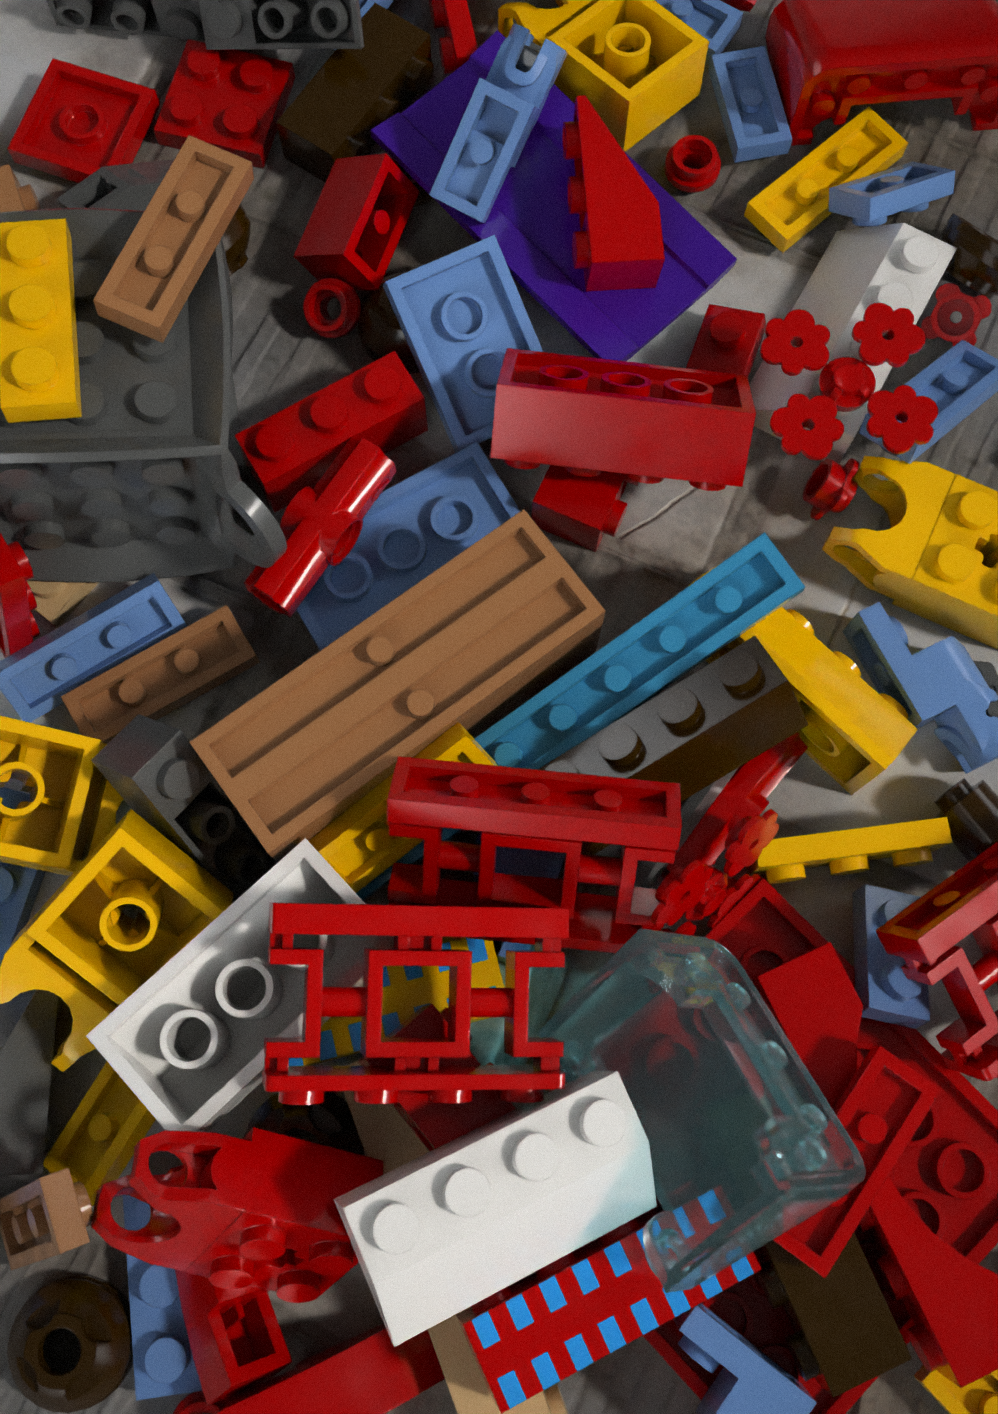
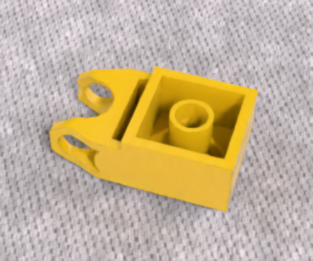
[498,0,709,152]
[822,456,998,650]
[0,716,124,876]
[0,809,234,1072]

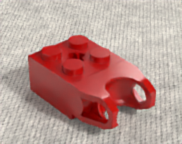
[91,1127,384,1303]

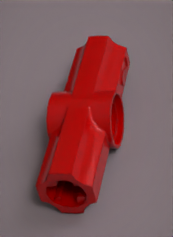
[244,437,396,618]
[660,732,808,879]

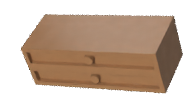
[189,509,606,862]

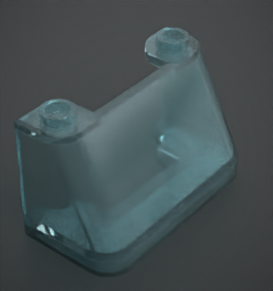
[537,928,866,1293]

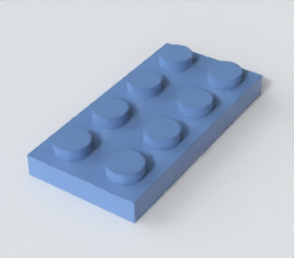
[296,442,520,651]

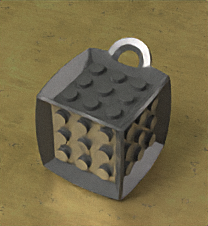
[0,208,287,582]

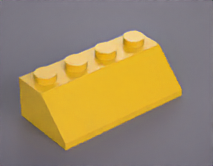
[689,565,918,795]

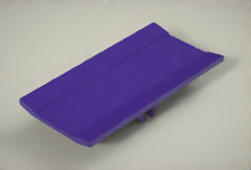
[370,30,737,361]

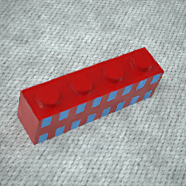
[456,1178,762,1414]

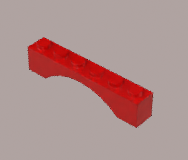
[745,942,998,1388]

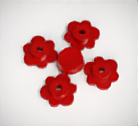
[760,303,938,461]
[640,809,779,987]

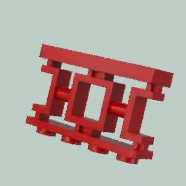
[387,756,682,957]
[875,842,998,1081]
[262,902,569,1105]

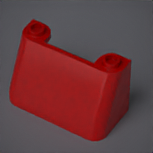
[765,0,998,146]

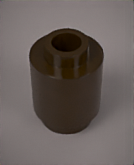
[934,778,998,862]

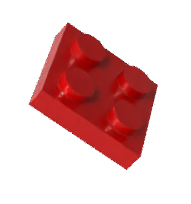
[154,39,295,169]
[7,58,160,183]

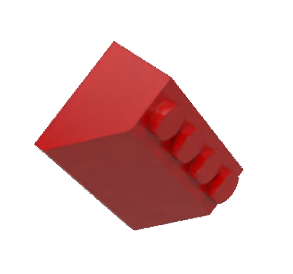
[490,348,756,491]

